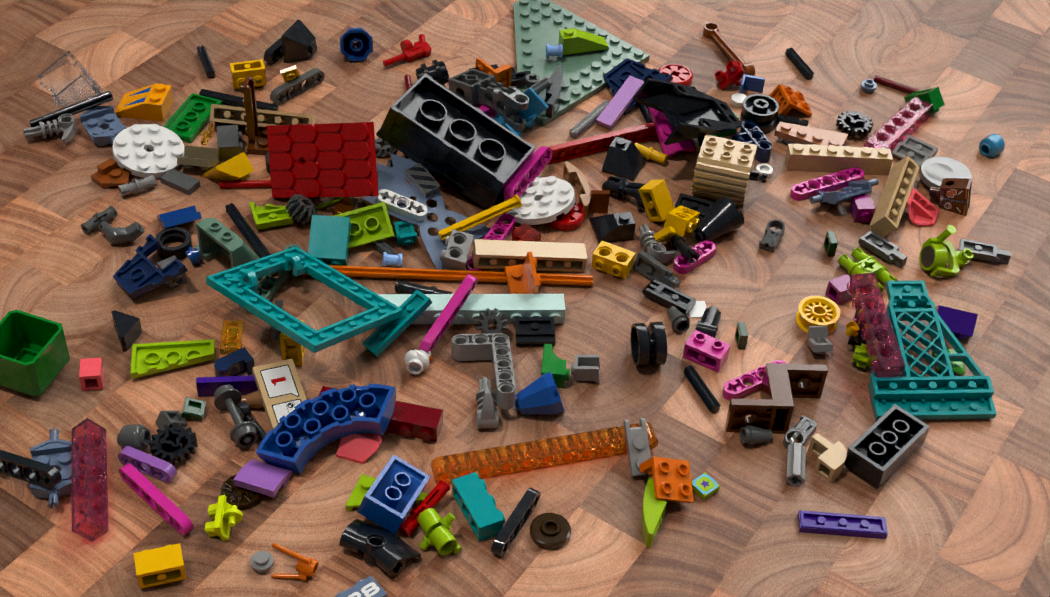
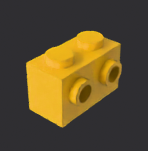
[230,59,267,89]
[638,179,675,222]
[133,543,187,589]

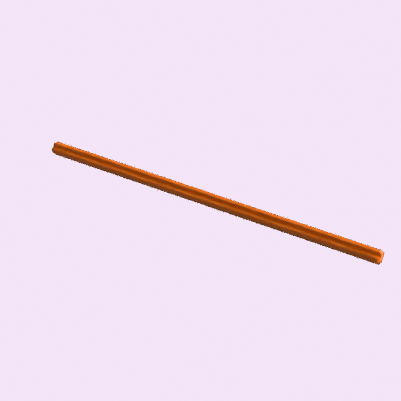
[292,265,593,286]

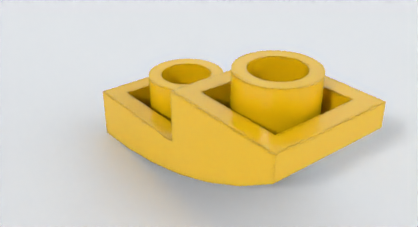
[280,65,300,83]

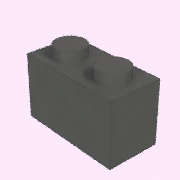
[217,125,243,161]

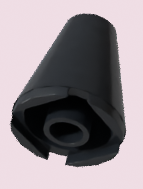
[694,197,744,242]

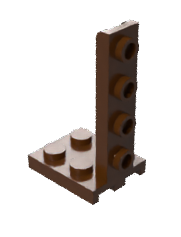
[241,76,268,156]

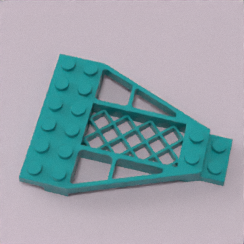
[868,280,997,420]

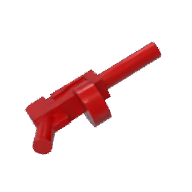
[383,34,432,67]

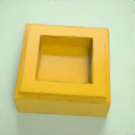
[653,226,677,242]

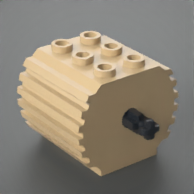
[691,135,768,206]

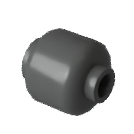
[117,424,151,451]

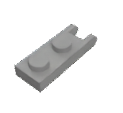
[623,418,651,477]

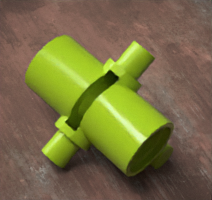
[417,508,462,555]

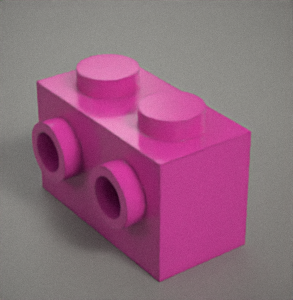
[683,330,731,373]

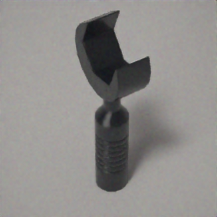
[236,401,267,441]

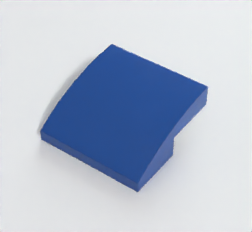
[157,205,202,228]

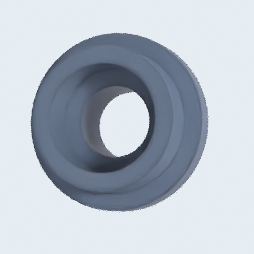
[861,79,877,93]

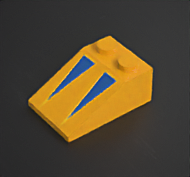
[114,84,174,122]

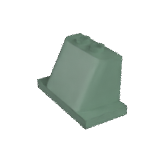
[194,218,263,280]

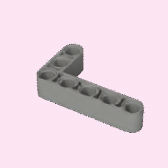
[451,333,516,410]

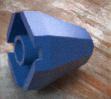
[340,28,373,61]
[515,371,565,415]

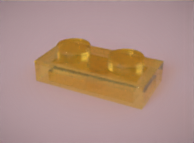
[220,320,244,355]

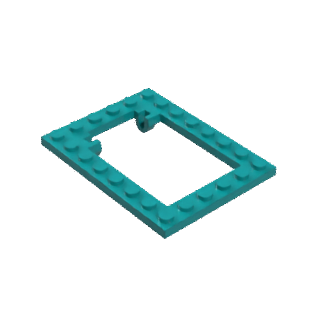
[206,246,403,353]

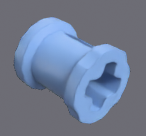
[546,43,563,58]
[382,252,403,268]

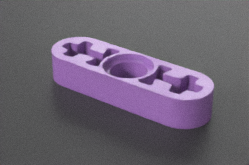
[118,446,177,483]

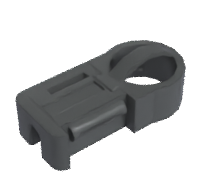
[759,219,785,253]
[783,415,817,449]

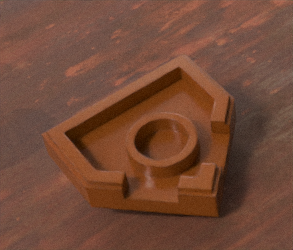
[91,158,131,188]

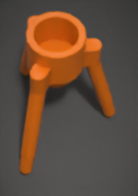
[271,543,319,581]

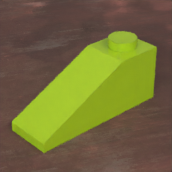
[559,28,608,55]

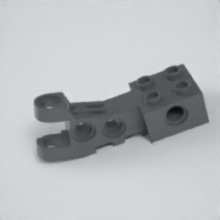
[448,68,529,131]

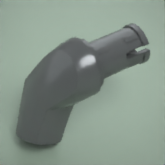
[98,221,145,245]

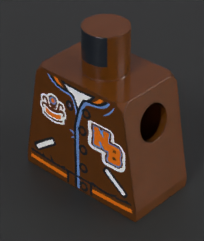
[929,178,972,216]

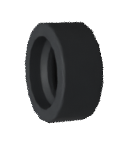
[155,227,193,260]

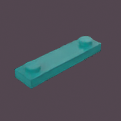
[362,289,432,357]

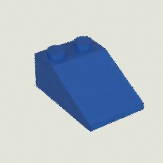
[357,454,431,534]

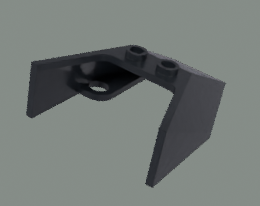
[633,78,742,145]

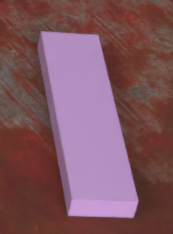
[596,76,644,129]

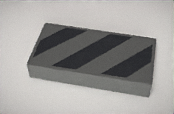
[405,163,441,197]

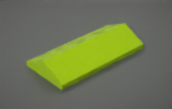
[334,202,395,249]

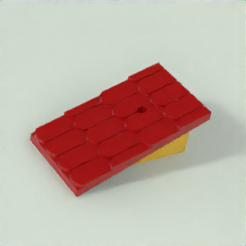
[266,122,379,198]

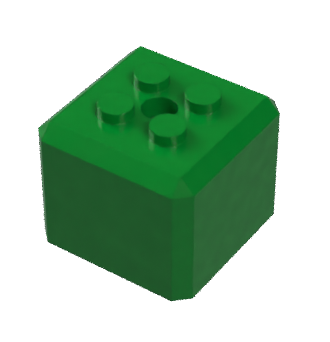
[0,310,70,396]

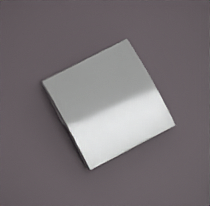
[891,134,938,168]

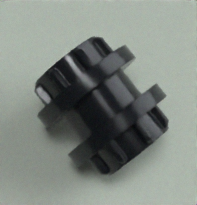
[416,60,449,87]

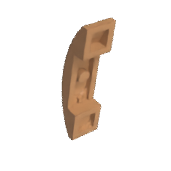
[563,161,591,220]

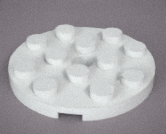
[112,124,184,178]
[504,176,575,225]

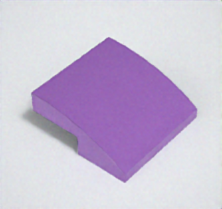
[233,459,293,497]

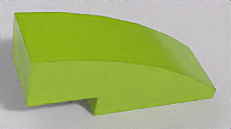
[641,478,667,548]

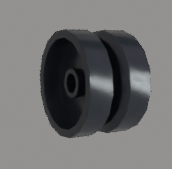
[739,94,779,134]
[630,322,667,366]

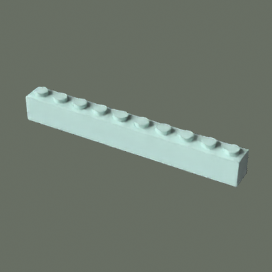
[378,294,565,324]

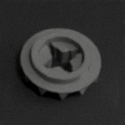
[375,137,397,157]

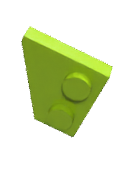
[249,202,293,230]

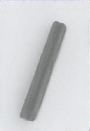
[569,100,610,138]

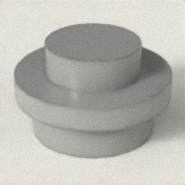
[250,551,274,573]

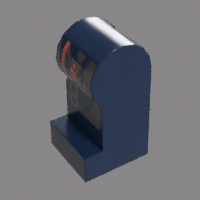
[214,347,255,377]

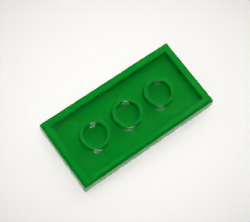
[163,93,223,144]

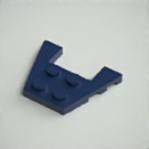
[603,58,672,115]
[113,234,188,299]

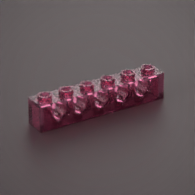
[864,97,933,153]
[847,272,905,377]
[72,418,109,542]

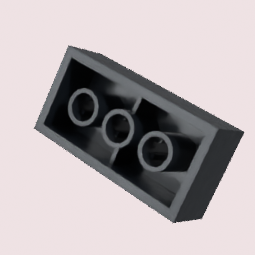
[844,404,930,488]

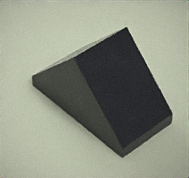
[111,310,142,352]

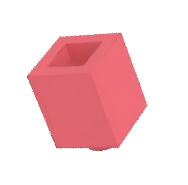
[79,357,105,391]

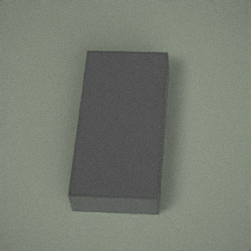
[160,168,200,195]

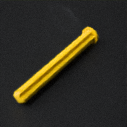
[438,195,522,241]

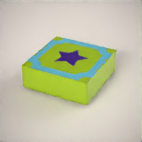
[692,472,720,500]

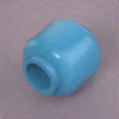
[979,134,1005,158]

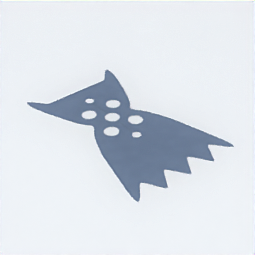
[362,154,499,270]

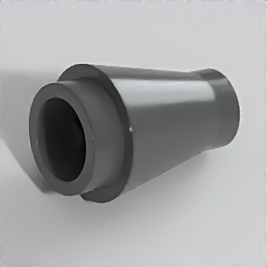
[667,307,690,333]
[740,425,772,446]

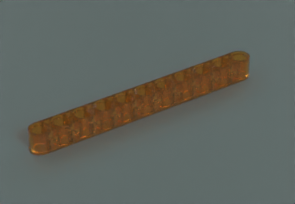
[430,422,658,485]

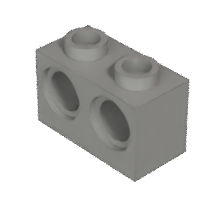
[440,229,474,270]

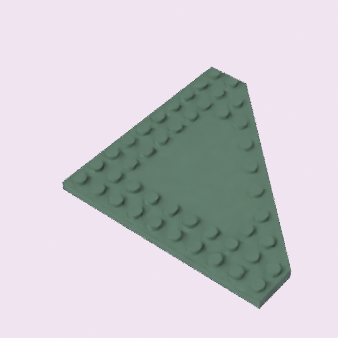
[513,0,650,127]

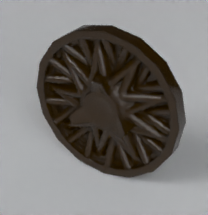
[221,474,262,508]
[530,513,571,548]

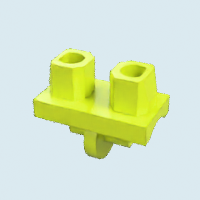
[205,495,243,541]

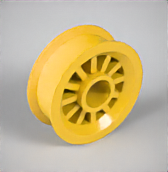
[796,296,841,335]

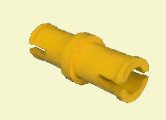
[635,142,668,165]

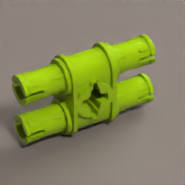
[837,247,898,296]

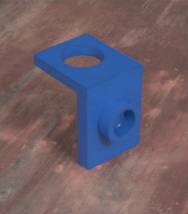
[739,74,765,94]

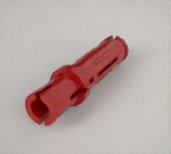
[399,480,450,537]

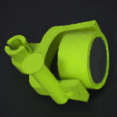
[919,225,974,277]

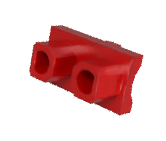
[714,60,745,90]

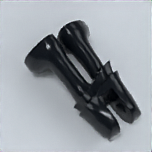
[602,176,645,211]

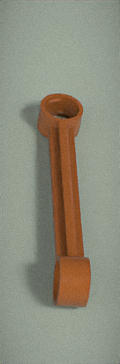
[703,22,755,79]

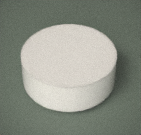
[731,93,747,108]
[755,164,773,179]

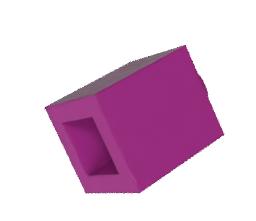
[849,195,875,223]
[825,274,858,305]

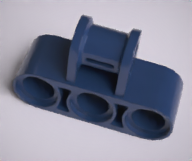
[731,120,773,163]

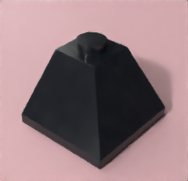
[282,20,317,63]
[602,137,646,182]
[589,212,636,244]

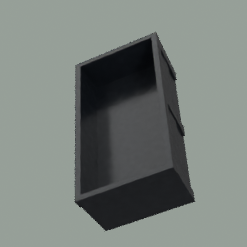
[376,73,536,210]

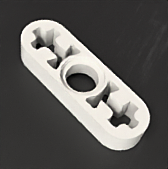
[376,189,427,221]

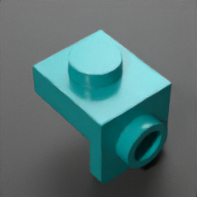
[394,221,417,246]

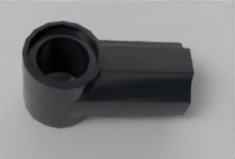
[695,306,721,338]

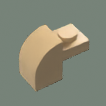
[808,433,847,483]

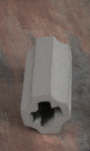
[785,442,806,487]

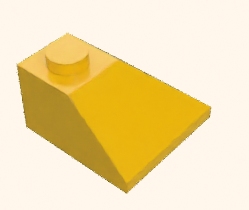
[203,152,255,181]

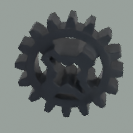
[836,110,873,138]
[149,423,198,465]

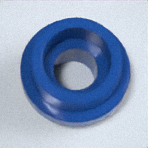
[185,247,202,265]

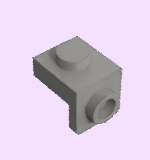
[807,326,833,354]

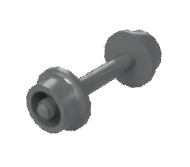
[214,385,258,448]

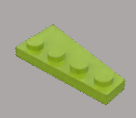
[130,339,215,379]

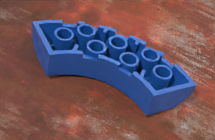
[256,384,396,475]

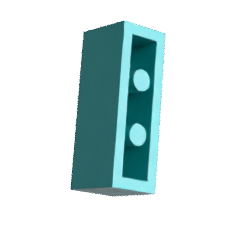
[452,472,505,542]

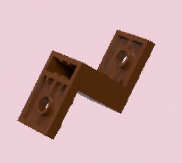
[725,363,828,434]

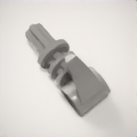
[23,114,77,143]
[639,224,678,264]
[476,377,498,429]

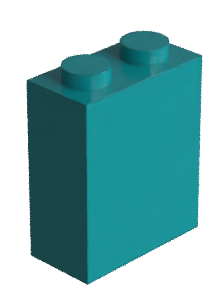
[308,215,351,266]

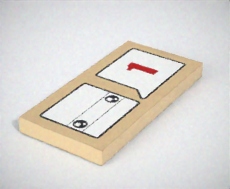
[252,359,307,430]

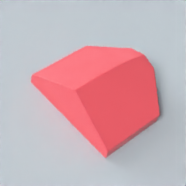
[906,188,939,226]
[336,433,382,464]

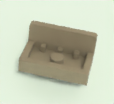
[177,145,219,170]

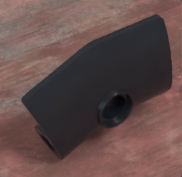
[339,519,421,576]

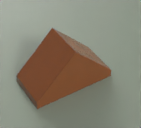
[589,190,610,213]

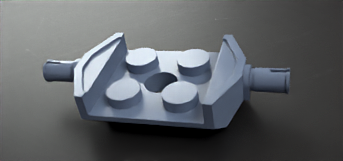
[79,106,127,146]
[809,178,879,205]
[30,428,77,509]

